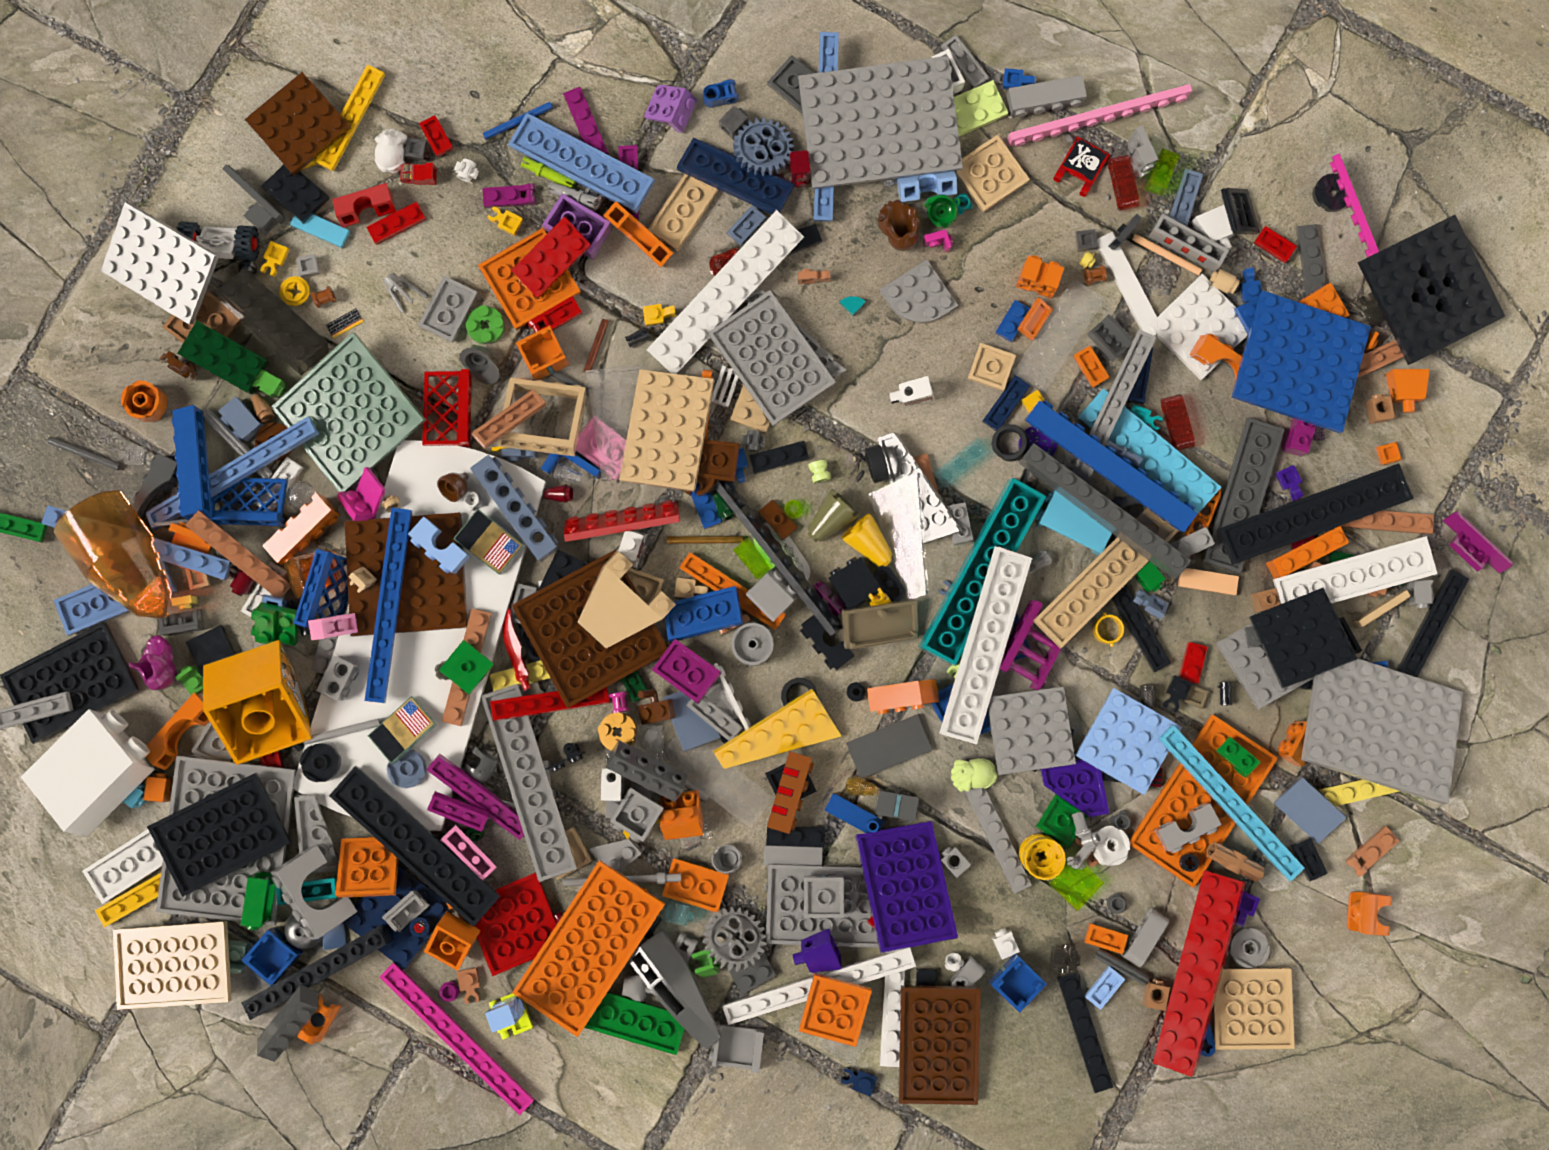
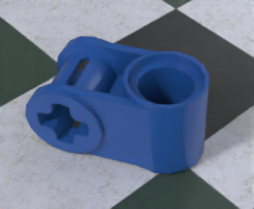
[703,79,740,108]

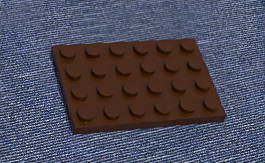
[898,985,981,1105]

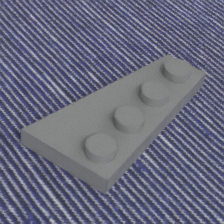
[294,794,339,873]

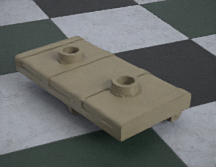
[842,599,919,649]

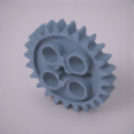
[733,117,794,176]

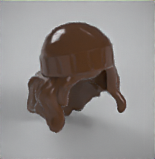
[878,200,921,251]

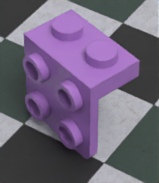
[644,85,697,133]

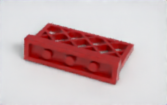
[422,369,472,447]

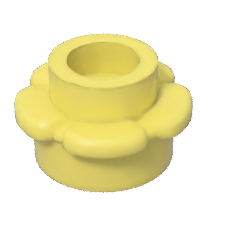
[1079,251,1096,269]

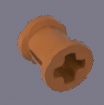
[1084,265,1107,286]
[311,286,336,308]

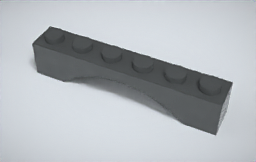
[107,453,178,567]

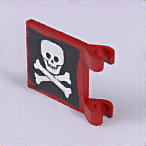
[1053,136,1110,197]

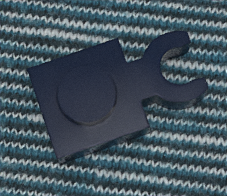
[840,1067,877,1097]

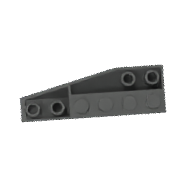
[628,930,722,1049]

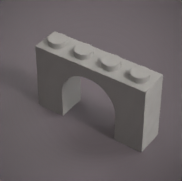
[271,845,357,939]

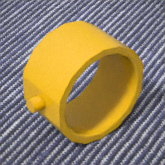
[1092,612,1124,647]

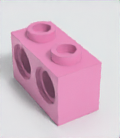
[308,613,358,640]

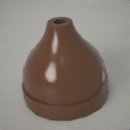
[437,472,469,502]

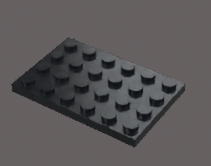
[0,622,139,744]
[147,772,292,897]

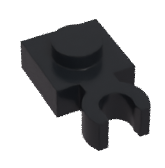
[1163,675,1193,712]

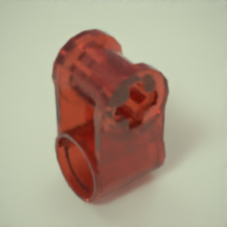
[709,247,740,276]

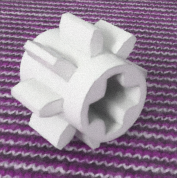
[454,159,479,182]

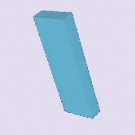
[290,214,350,248]

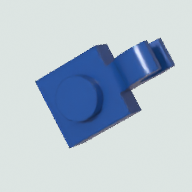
[1002,68,1036,89]
[1239,267,1262,303]
[736,448,748,483]

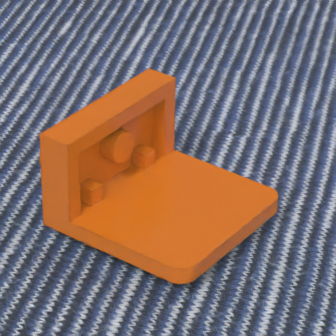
[169,521,212,573]

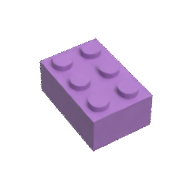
[542,193,613,260]

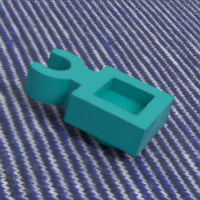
[1131,404,1163,431]

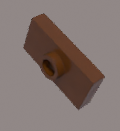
[758,499,798,541]

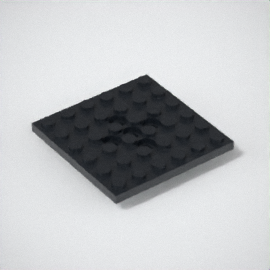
[1357,215,1505,365]

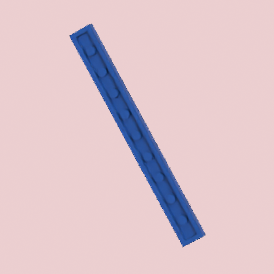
[364,508,412,703]

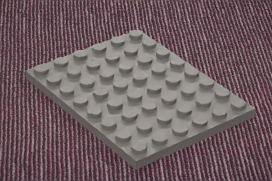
[798,56,963,190]
[1301,659,1463,805]
[156,755,296,925]

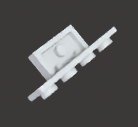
[705,663,751,732]

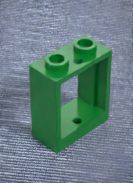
[241,871,276,930]

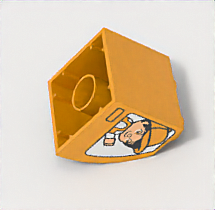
[203,640,312,765]

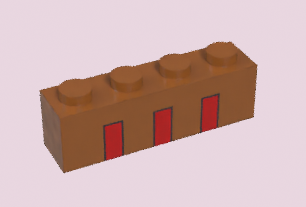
[767,751,814,834]

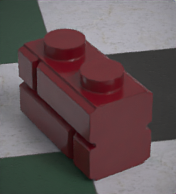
[789,150,811,188]

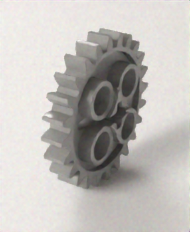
[702,907,766,972]

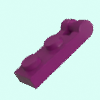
[483,183,536,208]

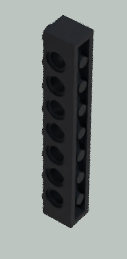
[241,923,394,1020]

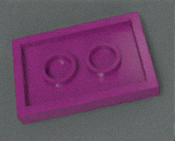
[652,639,722,704]

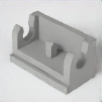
[382,889,430,932]

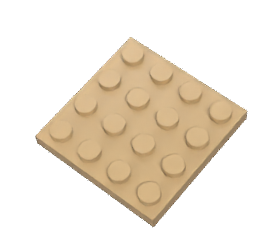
[1212,967,1295,1050]

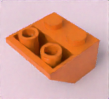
[1277,721,1307,767]
[660,790,703,840]

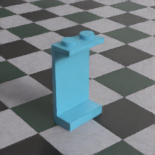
[1036,490,1112,556]

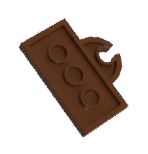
[683,440,740,497]

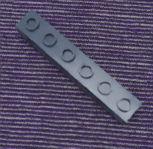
[470,454,559,562]

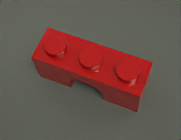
[332,183,396,228]

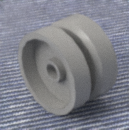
[731,623,774,666]

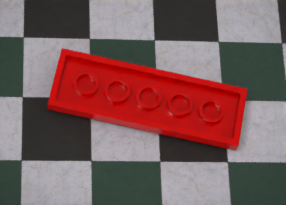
[564,500,680,542]

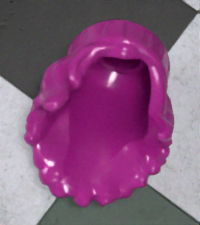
[129,635,177,691]

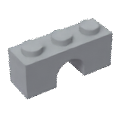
[1154,803,1221,853]

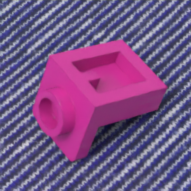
[923,229,953,253]

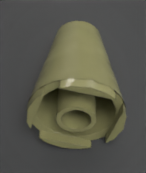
[808,489,860,542]

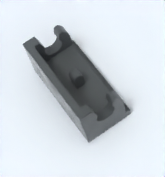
[158,609,204,636]

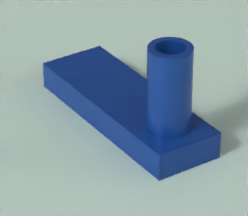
[540,453,602,479]
[824,793,885,833]

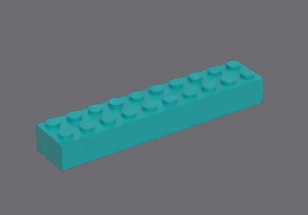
[918,478,1046,666]

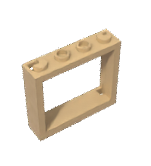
[497,377,587,456]

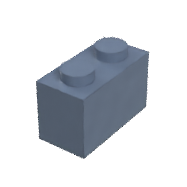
[218,396,263,442]

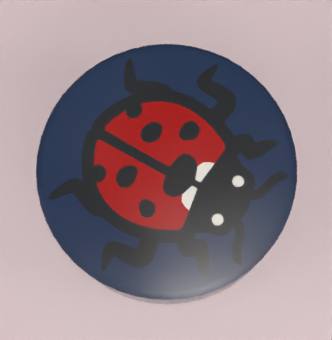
[410,917,431,937]

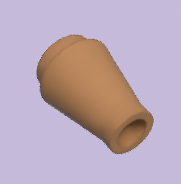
[250,394,275,423]

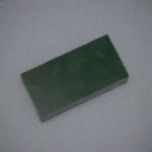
[177,321,269,394]

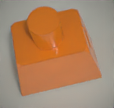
[1386,369,1429,413]

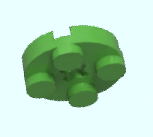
[466,305,505,345]

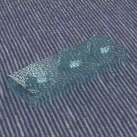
[933,437,989,489]

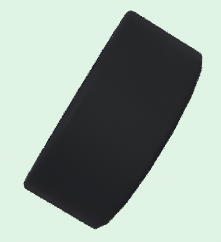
[991,424,1030,462]
[865,445,889,483]
[781,678,817,706]

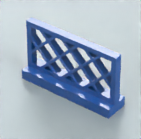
[209,478,288,526]
[293,549,348,628]

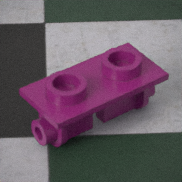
[813,580,846,616]

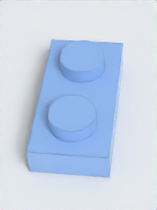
[1084,966,1125,1010]

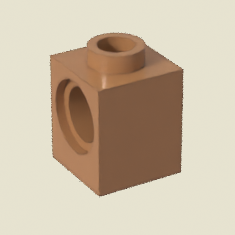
[1365,394,1395,424]
[1251,588,1280,613]
[1142,979,1170,1011]

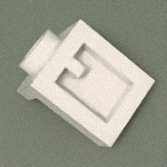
[992,928,1020,960]

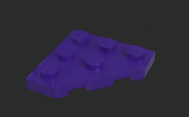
[1040,759,1109,817]

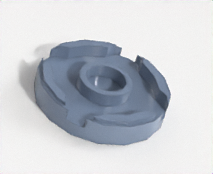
[386,750,427,788]

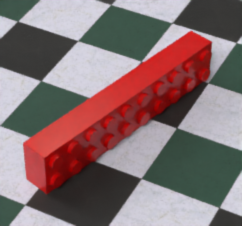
[1153,870,1246,1077]

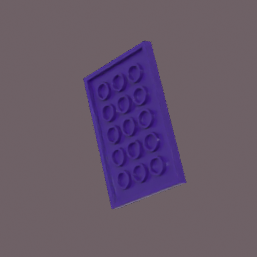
[855,821,958,953]

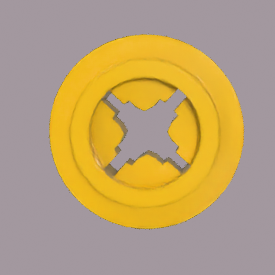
[279,276,311,307]

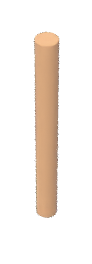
[1132,233,1202,275]

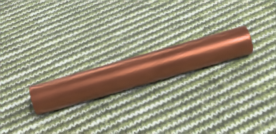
[583,318,609,374]

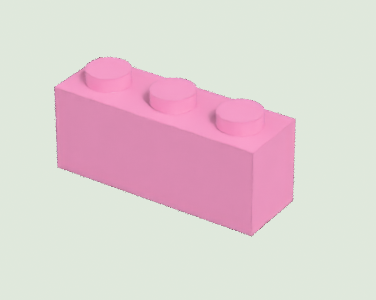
[440,825,497,880]

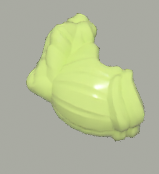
[951,758,997,792]

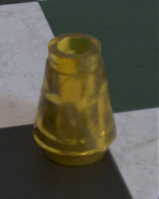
[845,776,875,796]

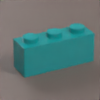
[276,876,337,906]

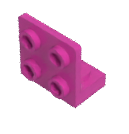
[337,467,385,521]

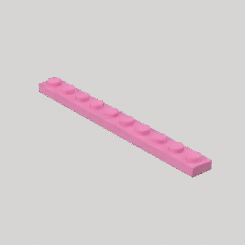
[1007,84,1192,147]

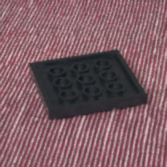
[1249,588,1358,689]

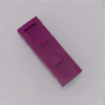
[427,791,490,832]

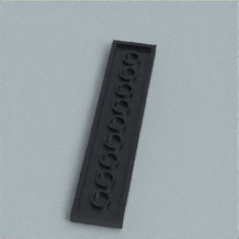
[1218,463,1414,565]
[329,766,501,927]

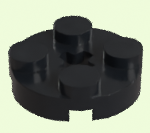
[1312,173,1346,212]
[300,743,341,782]

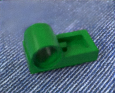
[1217,737,1261,778]

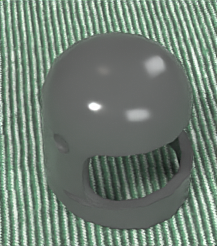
[465,746,499,782]

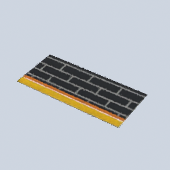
[326,308,364,339]

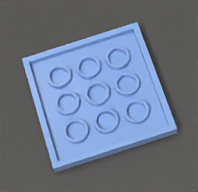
[1075,688,1182,795]

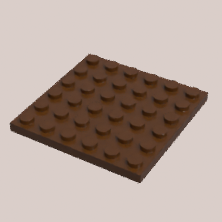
[344,512,468,637]
[511,550,668,708]

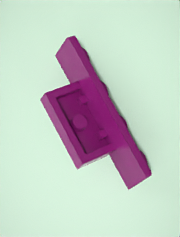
[1443,511,1513,574]

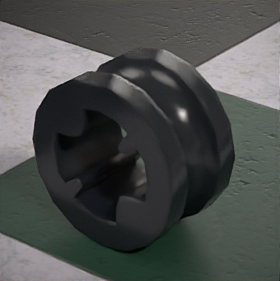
[1179,854,1199,872]

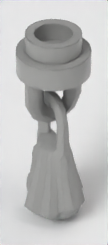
[1028,550,1053,574]

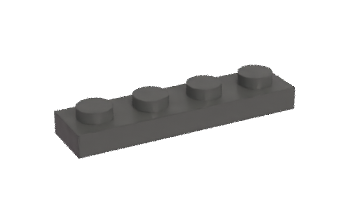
[1296,224,1326,296]

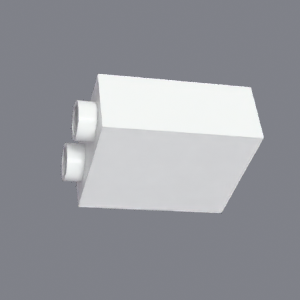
[21,709,154,837]

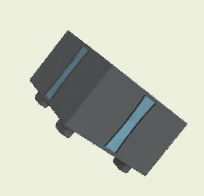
[874,789,919,824]

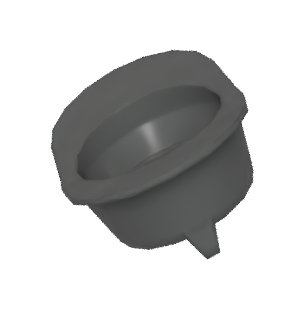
[459,344,500,384]

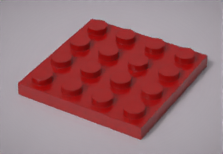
[474,872,557,977]

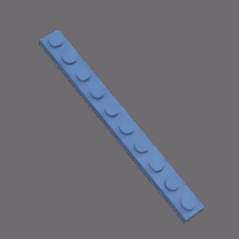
[814,32,839,222]
[145,416,319,530]
[41,505,232,580]

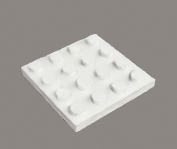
[1149,274,1248,380]

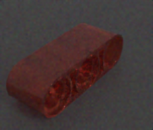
[1108,155,1140,211]
[1161,394,1195,451]

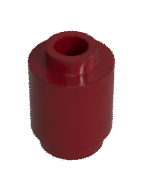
[230,570,255,597]

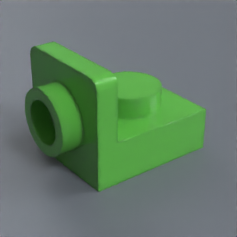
[175,666,203,695]

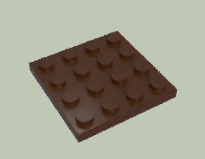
[245,72,351,176]

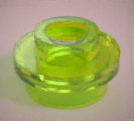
[784,500,803,519]

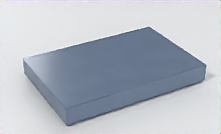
[663,691,721,752]
[1274,776,1347,844]

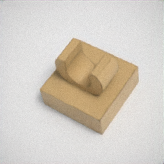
[349,566,377,593]

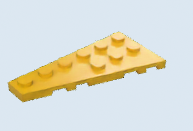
[713,689,841,769]

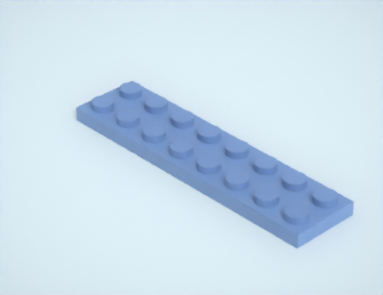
[508,113,655,213]

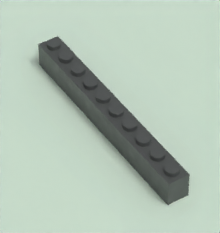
[1019,443,1191,579]

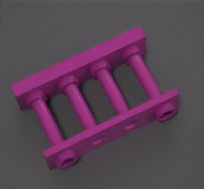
[999,600,1062,690]

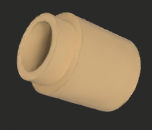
[1209,269,1240,294]

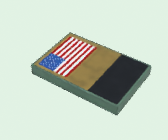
[453,509,523,575]
[368,696,437,765]

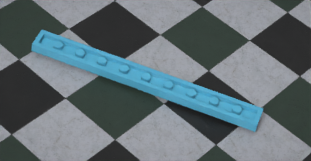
[1158,725,1304,882]

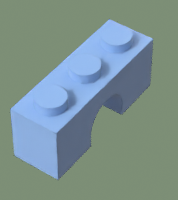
[897,171,957,202]
[408,517,470,574]
[485,996,525,1033]

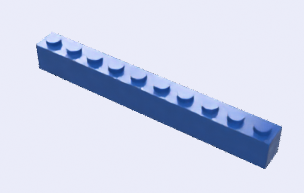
[1024,400,1198,532]

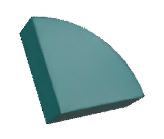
[839,296,866,316]

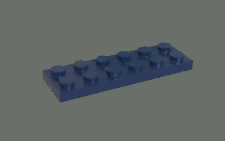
[676,137,794,214]

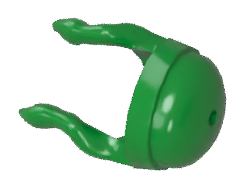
[924,194,960,229]

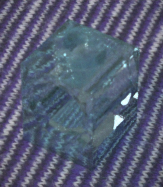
[664,900,695,926]

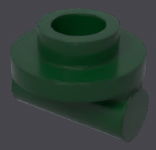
[463,827,484,842]

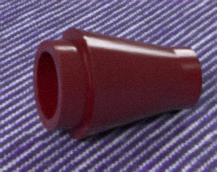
[544,484,573,503]

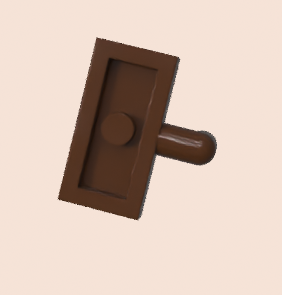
[638,689,675,725]

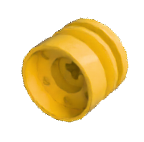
[1018,833,1066,880]

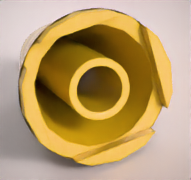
[841,514,893,567]

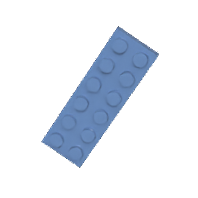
[53,558,177,636]

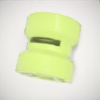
[808,459,831,483]

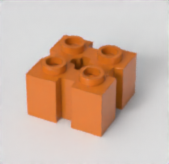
[1016,255,1064,299]

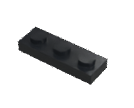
[749,441,809,474]
[766,826,825,848]

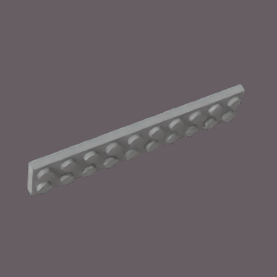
[481,684,577,882]

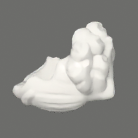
[375,128,407,173]

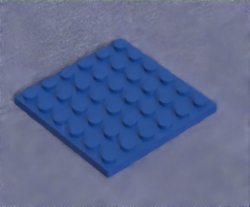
[1231,291,1371,434]

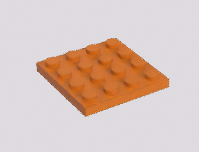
[478,228,581,330]

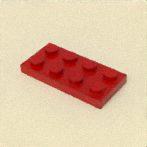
[511,217,592,298]

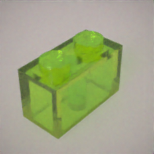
[1144,148,1180,196]
[733,538,772,581]

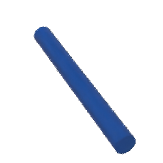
[483,101,553,140]

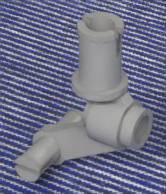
[1066,812,1101,869]

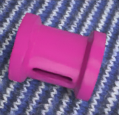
[609,691,630,713]

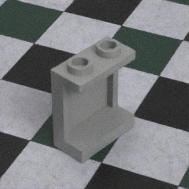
[709,1023,764,1073]

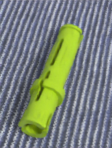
[521,156,576,189]

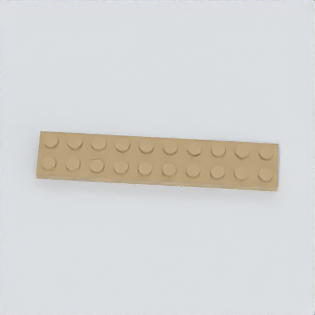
[1033,508,1178,649]

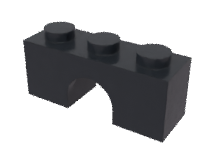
[800,615,854,671]

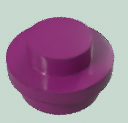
[439,981,459,1002]

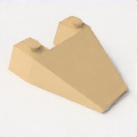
[577,551,676,648]

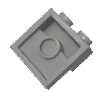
[1128,125,1159,179]
[610,788,664,843]

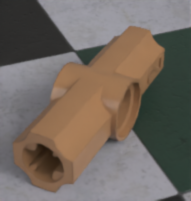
[1206,842,1264,882]

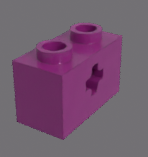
[1283,418,1316,457]

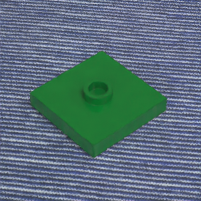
[439,640,494,695]
[1035,794,1088,849]

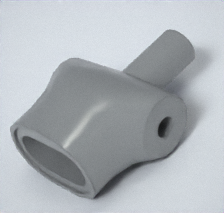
[622,974,653,1002]

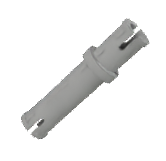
[548,182,600,209]

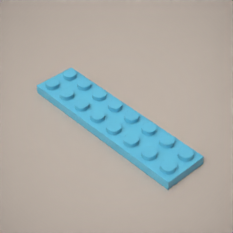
[1078,389,1221,513]

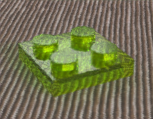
[1048,855,1104,911]

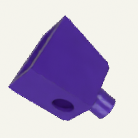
[793,929,842,973]

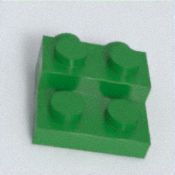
[251,602,298,646]

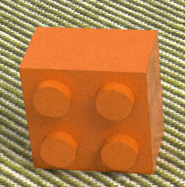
[424,911,481,971]

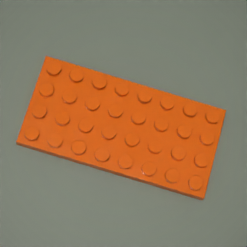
[1129,714,1278,888]
[512,860,665,1037]

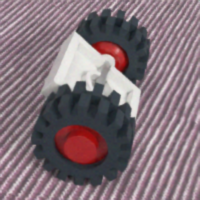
[176,221,260,261]

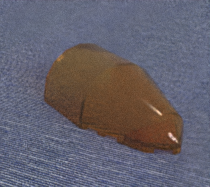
[53,490,172,618]

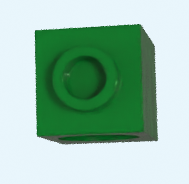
[1134,562,1165,592]

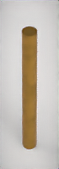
[667,536,743,544]

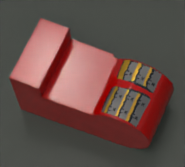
[400,162,437,185]

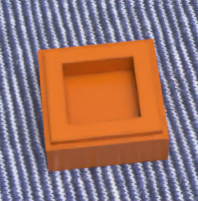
[1376,442,1402,466]

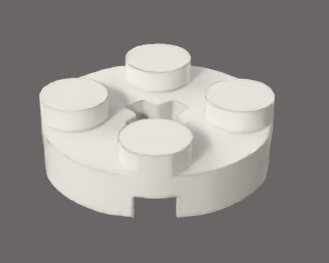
[1092,826,1130,866]

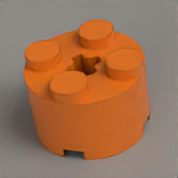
[121,380,168,422]

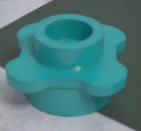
[952,193,973,215]

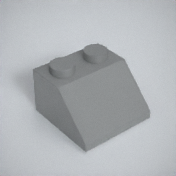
[745,566,800,622]

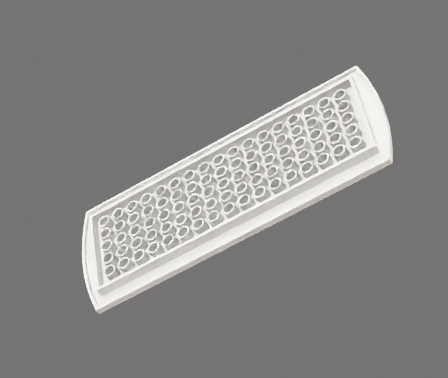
[293,440,546,831]

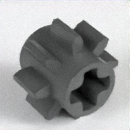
[741,430,765,451]

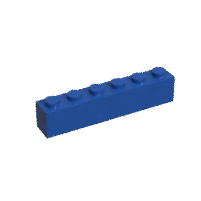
[172,405,213,521]

